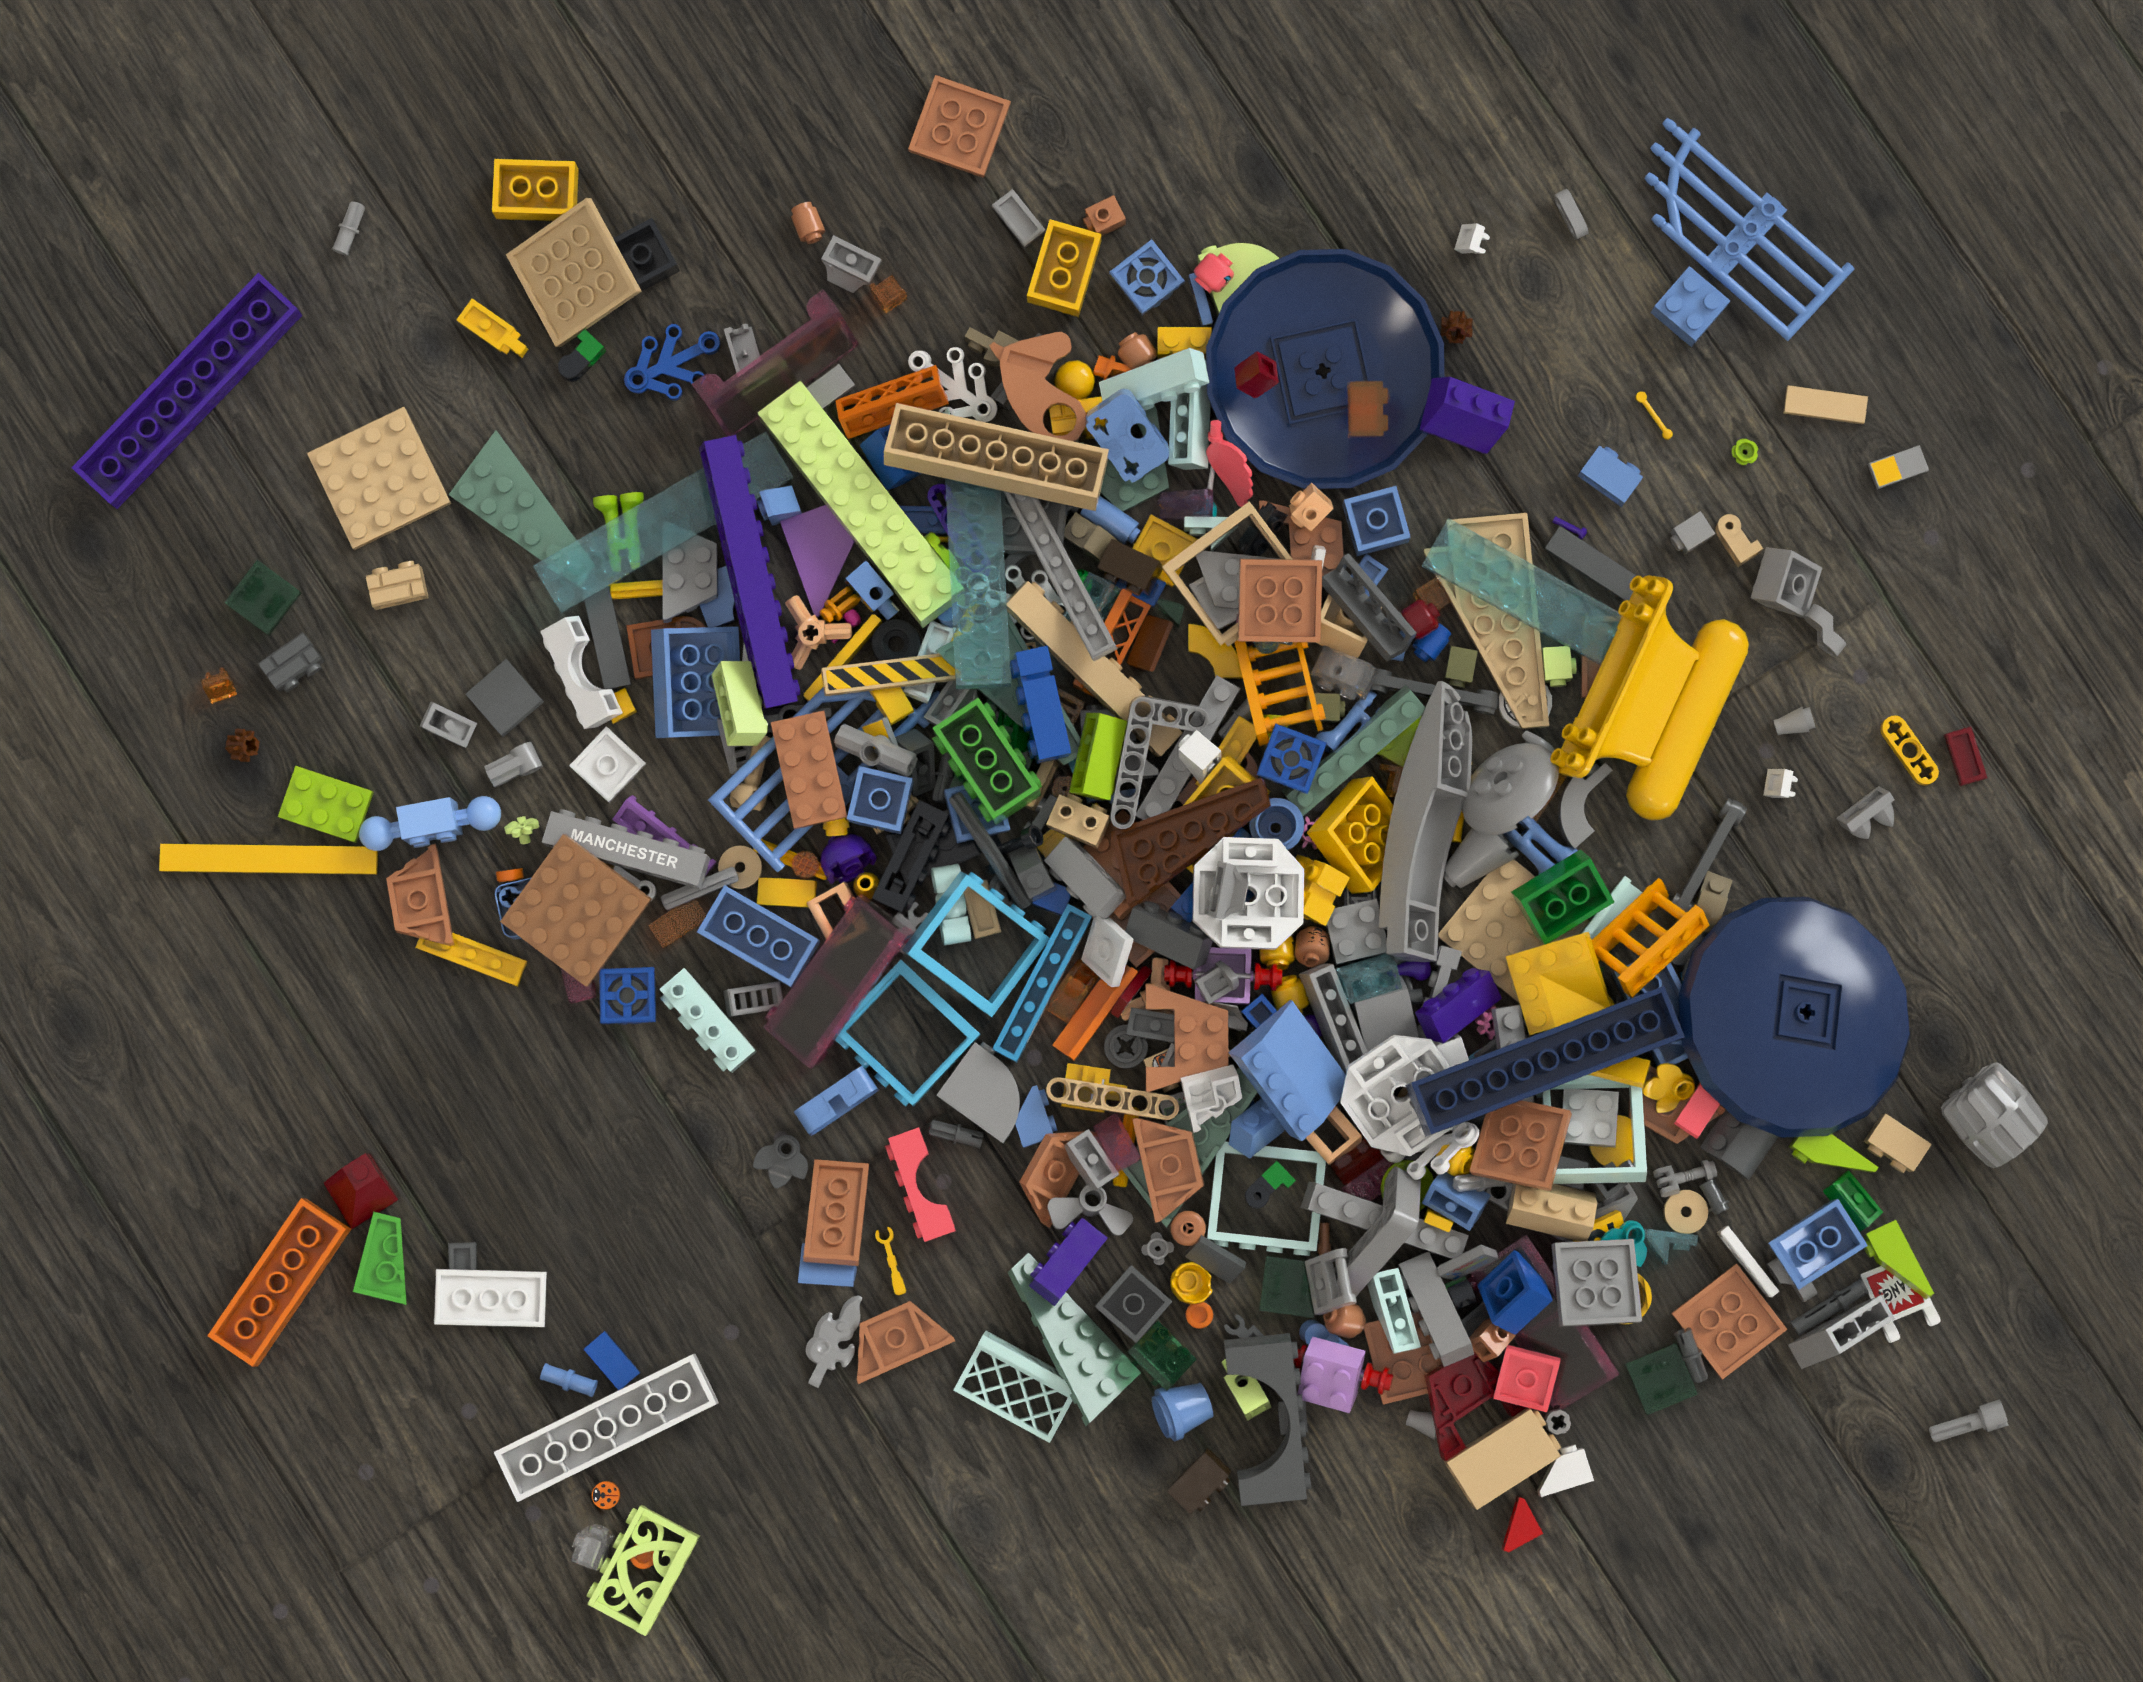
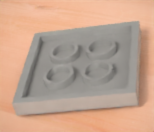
[1551,1239,1642,1327]

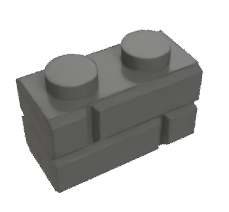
[258,632,324,692]

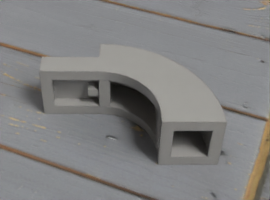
[1558,762,1613,850]

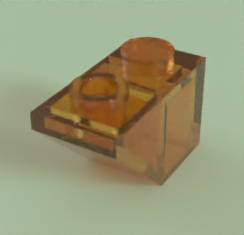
[1045,959,1099,1024]

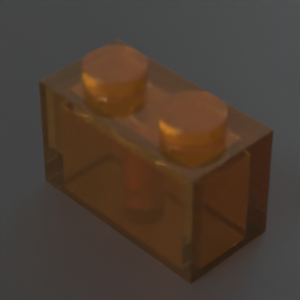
[1347,381,1388,438]

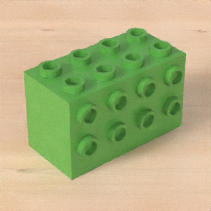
[932,698,1042,825]

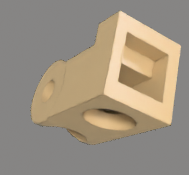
[1715,514,1763,567]

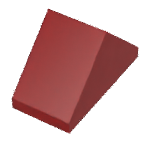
[1501,1496,1543,1552]

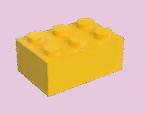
[492,159,579,221]
[1027,219,1101,317]

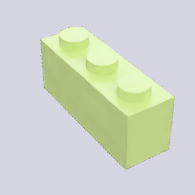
[711,661,768,746]

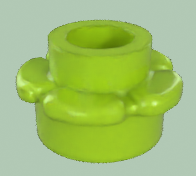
[1731,439,1758,465]

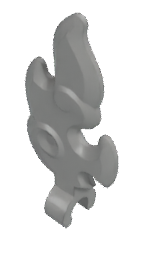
[806,1296,862,1388]

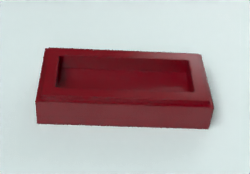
[1944,726,1987,786]
[1110,966,1152,1018]

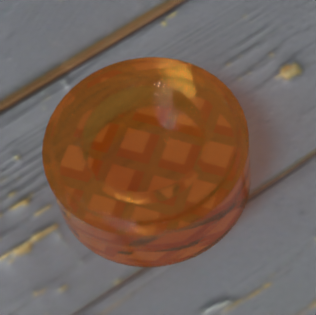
[792,851,819,879]

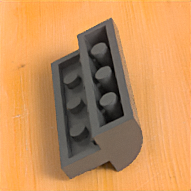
[1700,1110,1779,1180]

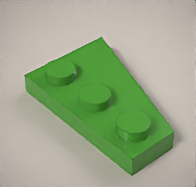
[353,1212,407,1305]

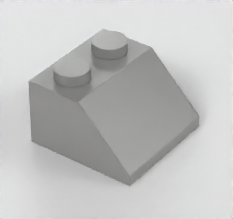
[1751,547,1822,618]

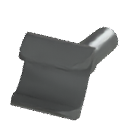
[1402,976,1423,1005]

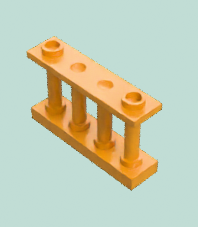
[1234,640,1326,746]
[1591,878,1710,998]

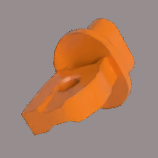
[1093,355,1132,380]

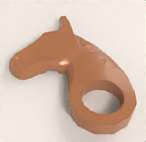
[989,332,1086,442]

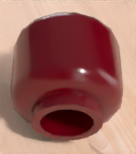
[1401,599,1441,640]

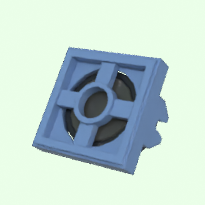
[1109,239,1185,315]

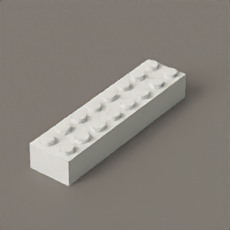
[494,1354,719,1502]

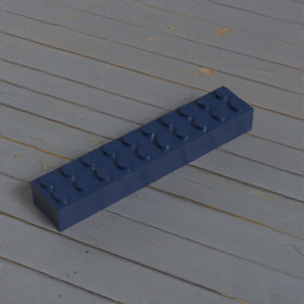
[1405,986,1685,1137]

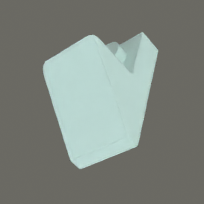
[1184,516,1238,552]

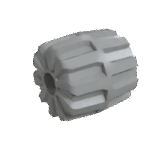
[1941,1062,2048,1168]

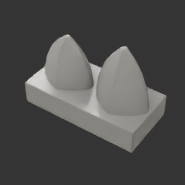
[1836,786,1895,839]

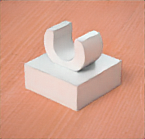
[1454,223,1490,254]
[1763,769,1798,798]

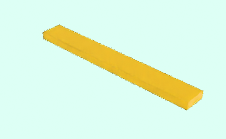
[159,844,378,875]

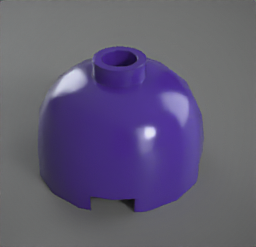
[821,834,877,884]

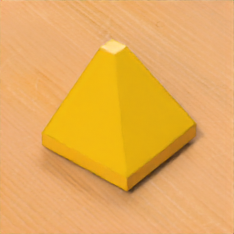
[611,688,637,724]

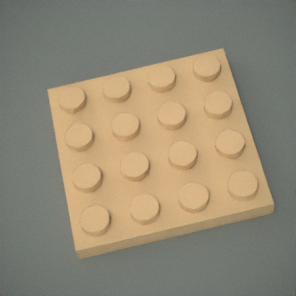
[506,198,642,347]
[307,407,451,550]
[1438,859,1590,1005]

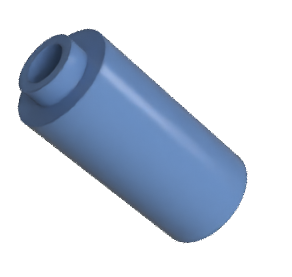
[1080,496,1141,545]

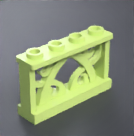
[586,1505,700,1636]

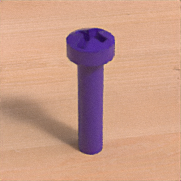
[1553,516,1587,540]

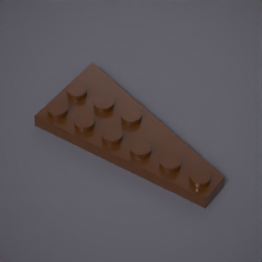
[1110,778,1271,908]

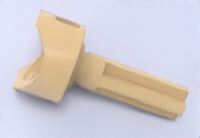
[730,736,771,811]

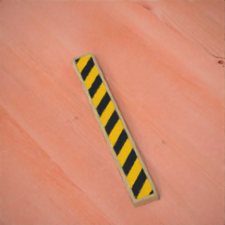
[821,642,1036,696]

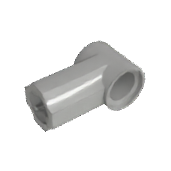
[484,742,543,788]

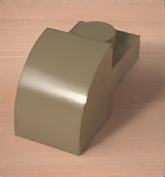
[965,327,1018,367]
[1064,512,1119,563]
[1695,871,1733,933]

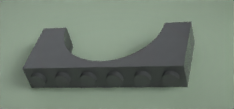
[1224,1333,1311,1506]

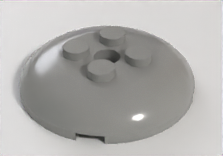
[1462,743,1559,835]

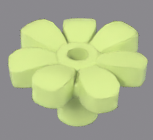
[504,816,539,844]

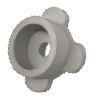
[1141,1232,1174,1265]

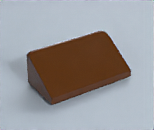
[1127,615,1173,672]

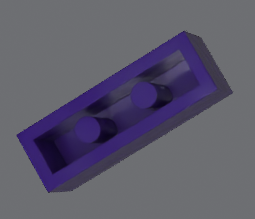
[1415,968,1502,1043]
[1029,1218,1108,1306]

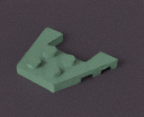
[1081,405,1169,512]

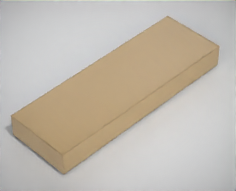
[1783,385,1868,424]

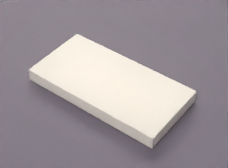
[434,1269,547,1327]

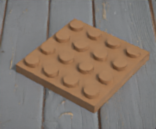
[500,834,652,987]

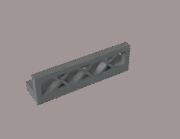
[1322,553,1417,662]

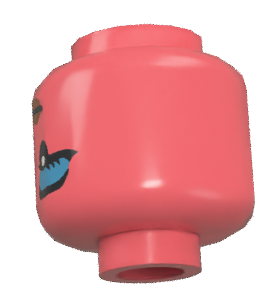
[1194,253,1234,293]

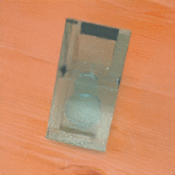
[1643,1228,1698,1265]

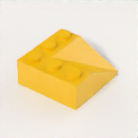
[1307,776,1393,894]
[1505,931,1611,1035]

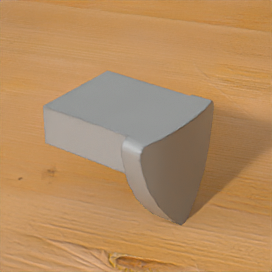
[1194,961,1239,1004]

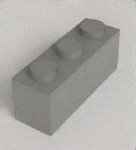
[1044,837,1126,919]

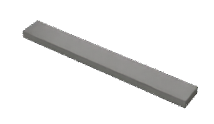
[1003,491,1118,661]

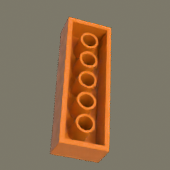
[207,1198,351,1367]

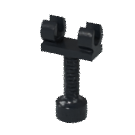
[973,825,1043,876]

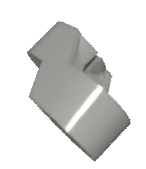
[1804,604,1847,657]
[1766,1258,1818,1302]

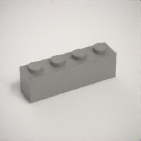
[1299,964,1368,1074]
[1399,1252,1474,1367]

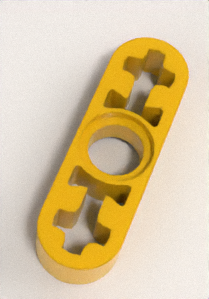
[1880,716,1939,786]

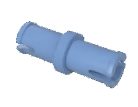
[540,1363,598,1397]

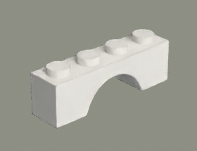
[540,616,623,729]

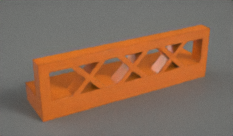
[835,365,949,439]
[1073,588,1151,698]
[1052,965,1138,1061]

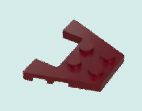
[1425,1352,1527,1461]

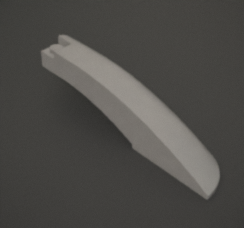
[1379,681,1472,962]

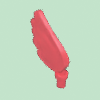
[1206,420,1253,507]

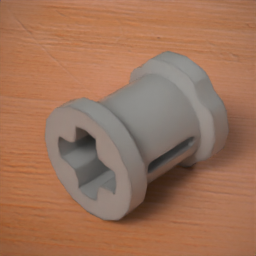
[1544,1409,1571,1435]

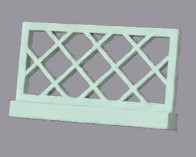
[954,1331,1072,1443]

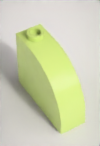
[1198,243,1280,315]

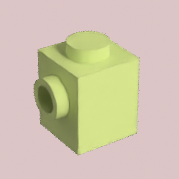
[1542,646,1577,687]

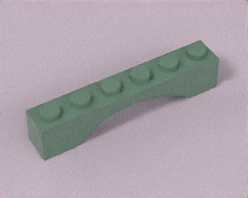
[1282,685,1425,816]

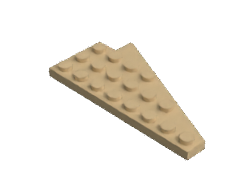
[1423,513,1549,730]

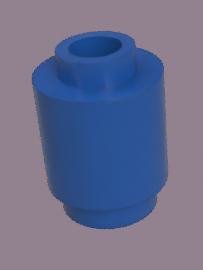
[1413,623,1451,662]

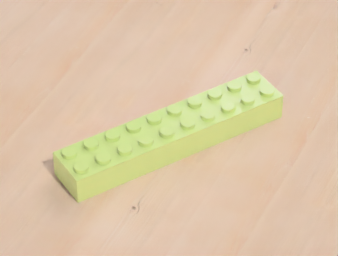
[758,381,966,628]

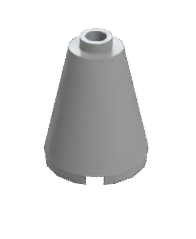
[1443,828,1519,888]

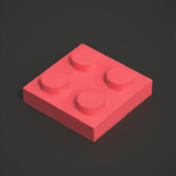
[1493,1345,1561,1412]

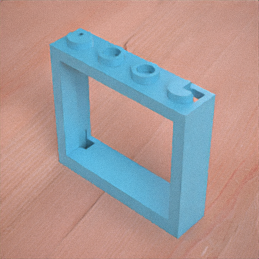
[902,871,1050,1017]
[834,960,981,1106]

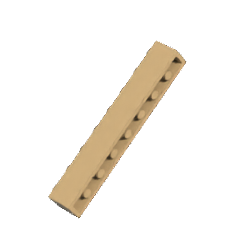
[1002,581,1183,757]

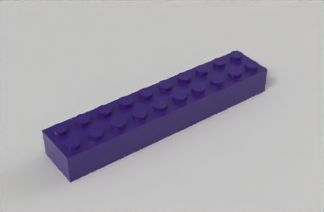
[72,273,303,509]
[699,435,800,710]

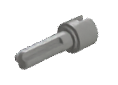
[1929,1399,2009,1442]

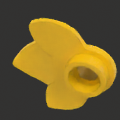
[1642,1063,1695,1113]

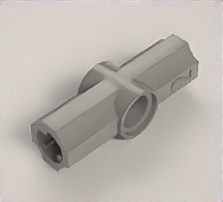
[834,724,918,777]

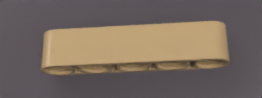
[1046,1077,1179,1120]

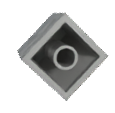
[1346,973,1419,1051]

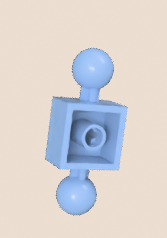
[359,796,501,851]

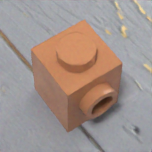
[1083,195,1126,237]
[1469,1318,1516,1362]

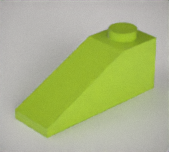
[1788,1134,1879,1172]
[1864,1220,1934,1299]

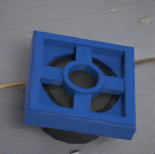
[1256,724,1327,794]
[599,967,656,1025]

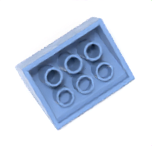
[651,627,740,738]
[1228,1000,1346,1141]

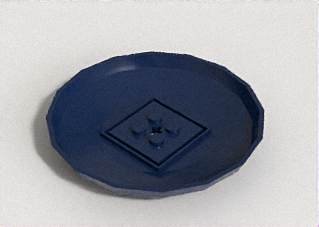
[1206,249,1445,489]
[1678,897,1910,1138]

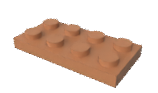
[771,711,847,830]
[803,1160,869,1266]

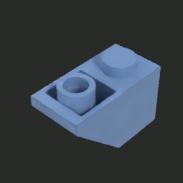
[757,486,802,526]
[1015,1085,1058,1148]

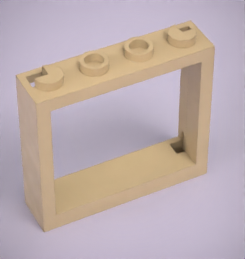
[1162,501,1292,646]

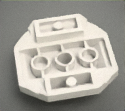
[1192,837,1304,950]
[1340,1035,1455,1156]

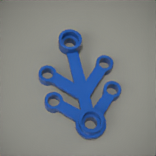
[624,324,721,401]

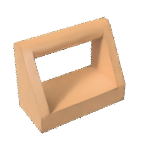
[806,882,872,951]
[1306,1106,1362,1165]

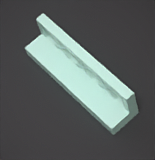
[1580,876,1643,939]

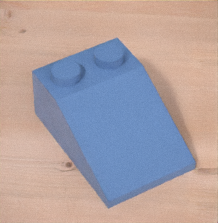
[1768,1199,1868,1290]

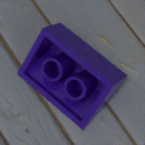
[1420,377,1515,454]

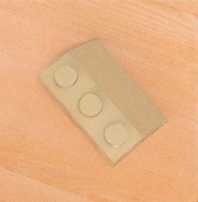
[1506,1184,1597,1241]

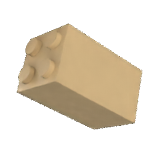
[1443,1408,1561,1510]

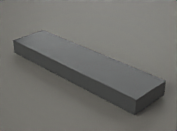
[1544,526,1636,601]
[581,580,632,690]

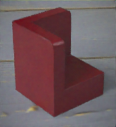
[1234,351,1279,398]

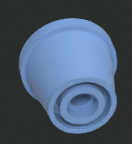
[1249,798,1304,850]
[1152,1383,1213,1442]

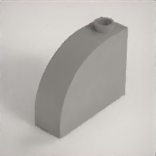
[937,1042,1020,1144]
[1788,1295,1895,1369]

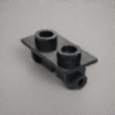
[1238,502,1288,556]

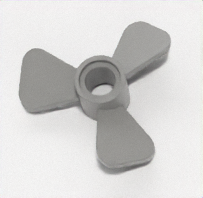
[1047,1182,1133,1236]

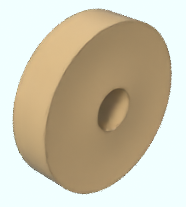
[718,846,762,890]
[1663,1190,1708,1234]

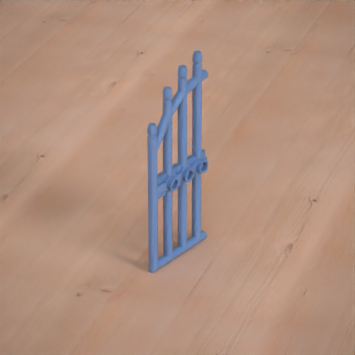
[1644,118,1854,341]
[708,687,940,872]

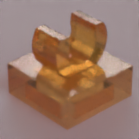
[201,667,237,703]

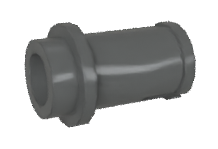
[1699,1179,1729,1215]

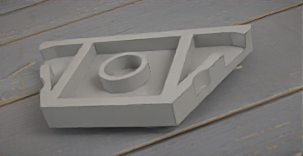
[663,522,718,623]
[1195,551,1279,609]

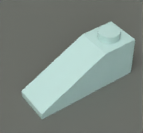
[1367,1268,1421,1354]

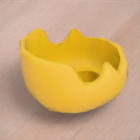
[1054,360,1095,400]
[1170,1262,1212,1304]

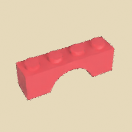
[885,1127,956,1242]

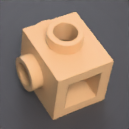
[1289,483,1334,531]

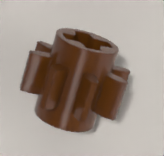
[1440,310,1473,344]
[225,728,260,762]

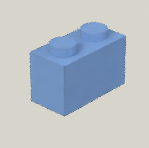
[1578,446,1643,507]
[1229,1098,1285,1159]
[1422,1172,1491,1231]

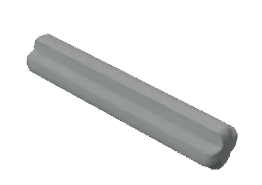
[661,867,739,910]

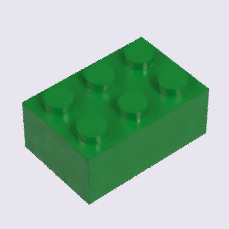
[1511,849,1614,945]

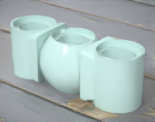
[931,864,971,946]

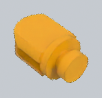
[819,586,860,624]

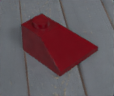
[324,1153,399,1229]

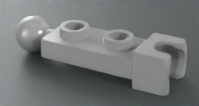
[1417,945,1462,1039]

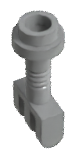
[1653,1159,1717,1197]

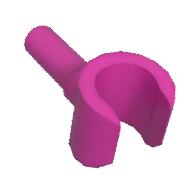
[831,609,861,644]

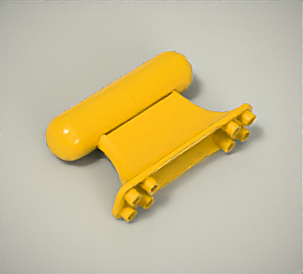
[1550,575,1749,820]

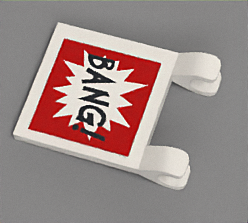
[1860,1266,1940,1343]

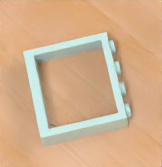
[1536,1075,1647,1184]
[1207,1141,1326,1256]

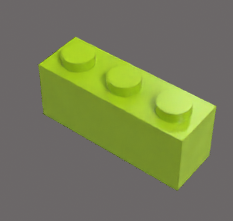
[1069,713,1127,801]

